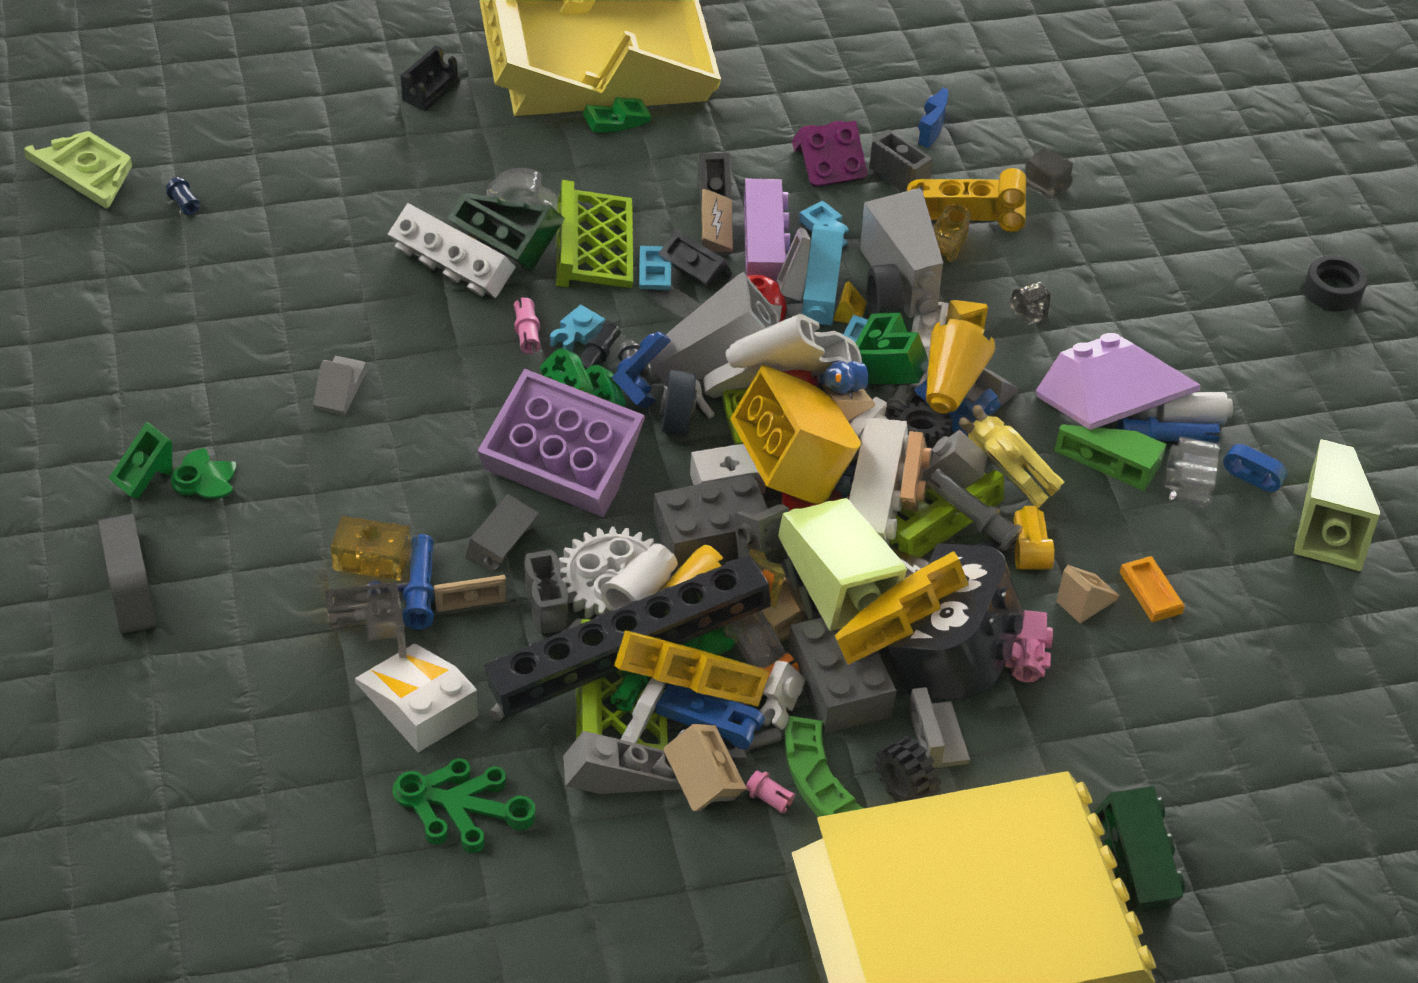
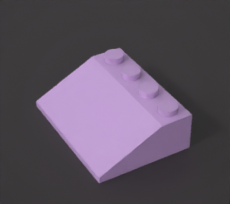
[477,369,645,517]

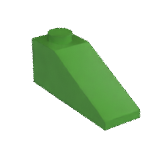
[1054,425,1166,491]

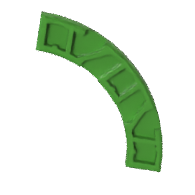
[784,716,864,817]

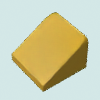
[946,300,988,329]

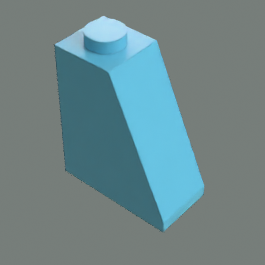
[802,225,845,326]

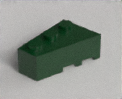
[447,193,565,271]
[1092,786,1185,912]

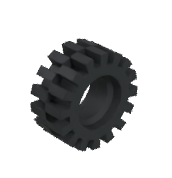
[892,402,952,449]
[874,736,941,803]

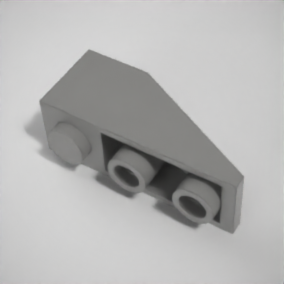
[563,731,682,794]

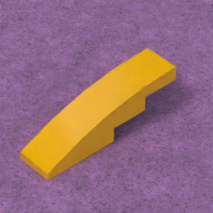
[835,551,969,665]
[614,631,769,706]

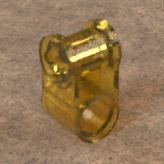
[933,204,971,262]

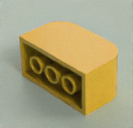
[730,364,861,504]

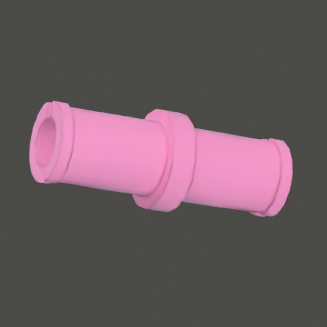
[514,298,541,355]

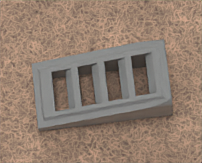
[776,227,811,301]

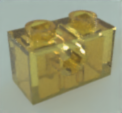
[330,516,411,580]

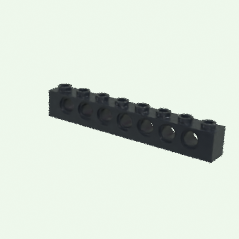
[484,554,771,718]

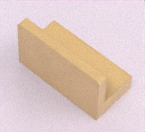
[664,724,747,811]

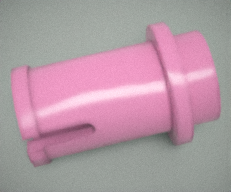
[746,770,795,814]

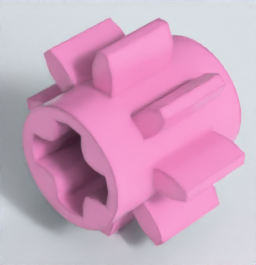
[1005,638,1051,682]

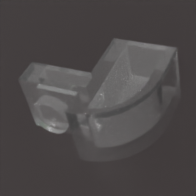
[486,168,558,211]

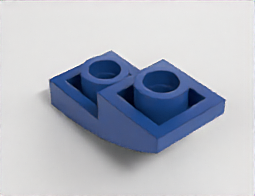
[918,87,948,148]

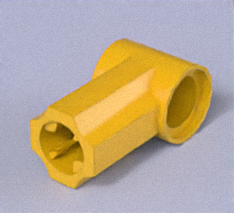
[1013,506,1054,570]

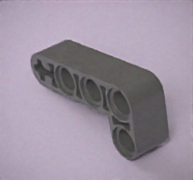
[98,513,156,634]

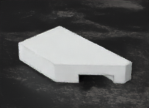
[621,678,665,743]

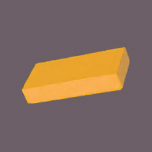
[1119,556,1185,623]

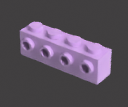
[744,179,790,281]

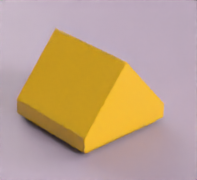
[833,281,867,323]

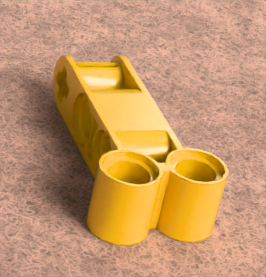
[907,168,1026,232]

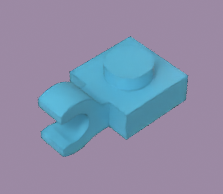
[799,201,849,248]

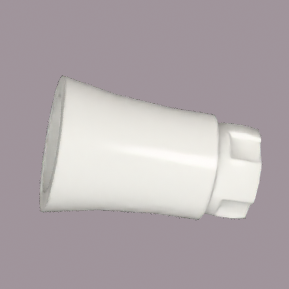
[600,544,678,612]

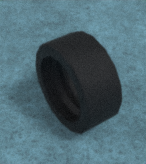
[1304,255,1367,312]
[867,264,904,319]

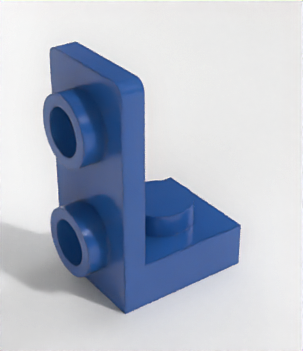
[612,331,671,409]

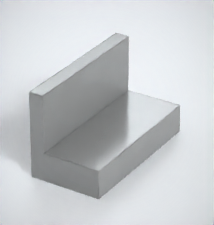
[909,687,970,768]

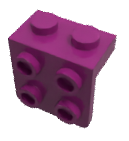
[792,121,868,187]

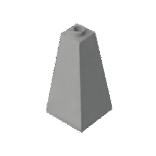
[648,272,780,384]

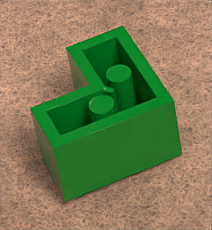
[856,313,929,385]

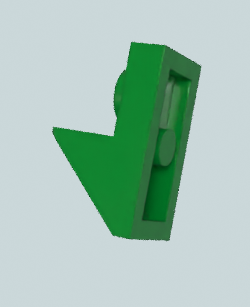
[108,422,173,499]

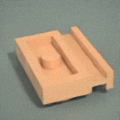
[900,431,931,511]

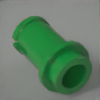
[611,671,650,712]

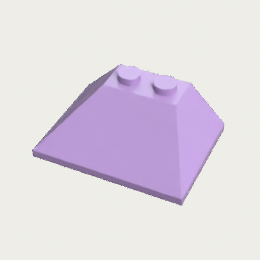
[1036,333,1200,430]

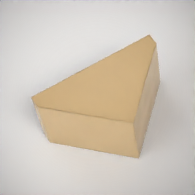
[1056,565,1119,624]

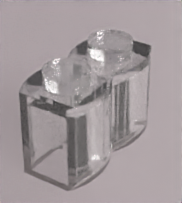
[1164,437,1220,506]

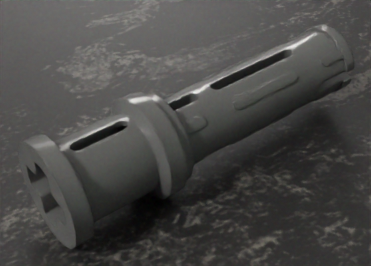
[926,468,1023,552]

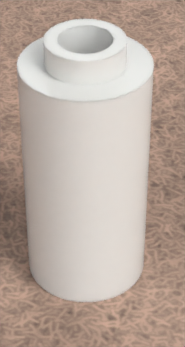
[1156,392,1233,425]

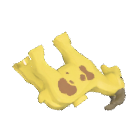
[958,405,1064,509]

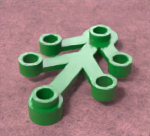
[392,758,536,853]

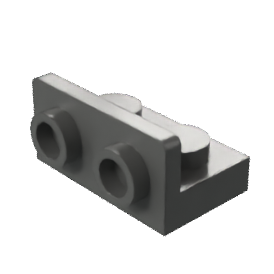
[735,504,789,580]

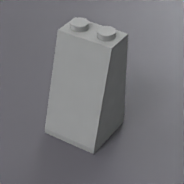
[860,188,943,318]

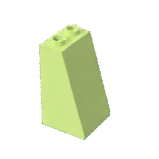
[778,498,907,631]

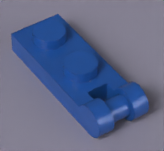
[656,684,765,749]

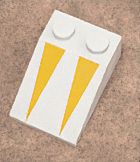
[355,644,478,752]

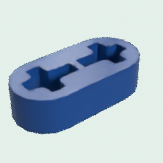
[1223,444,1288,492]

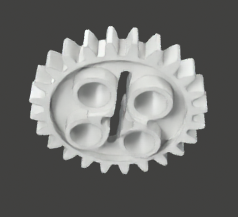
[559,527,671,619]

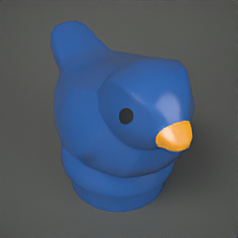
[820,361,868,394]

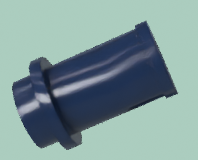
[166,177,200,215]

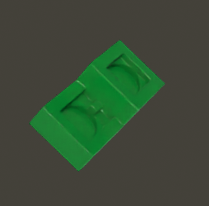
[583,97,652,133]

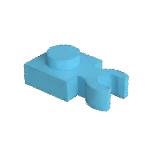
[550,305,605,352]

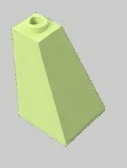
[1293,439,1380,571]

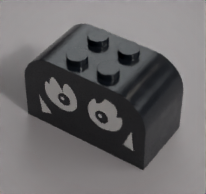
[888,543,1025,700]

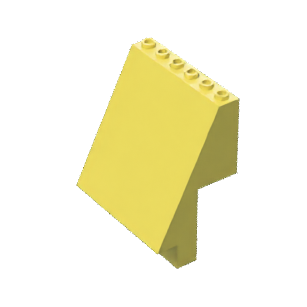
[479,0,721,116]
[792,771,1156,983]

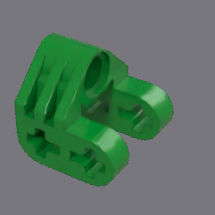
[540,348,626,408]

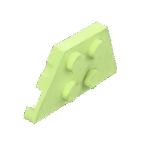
[24,131,132,209]

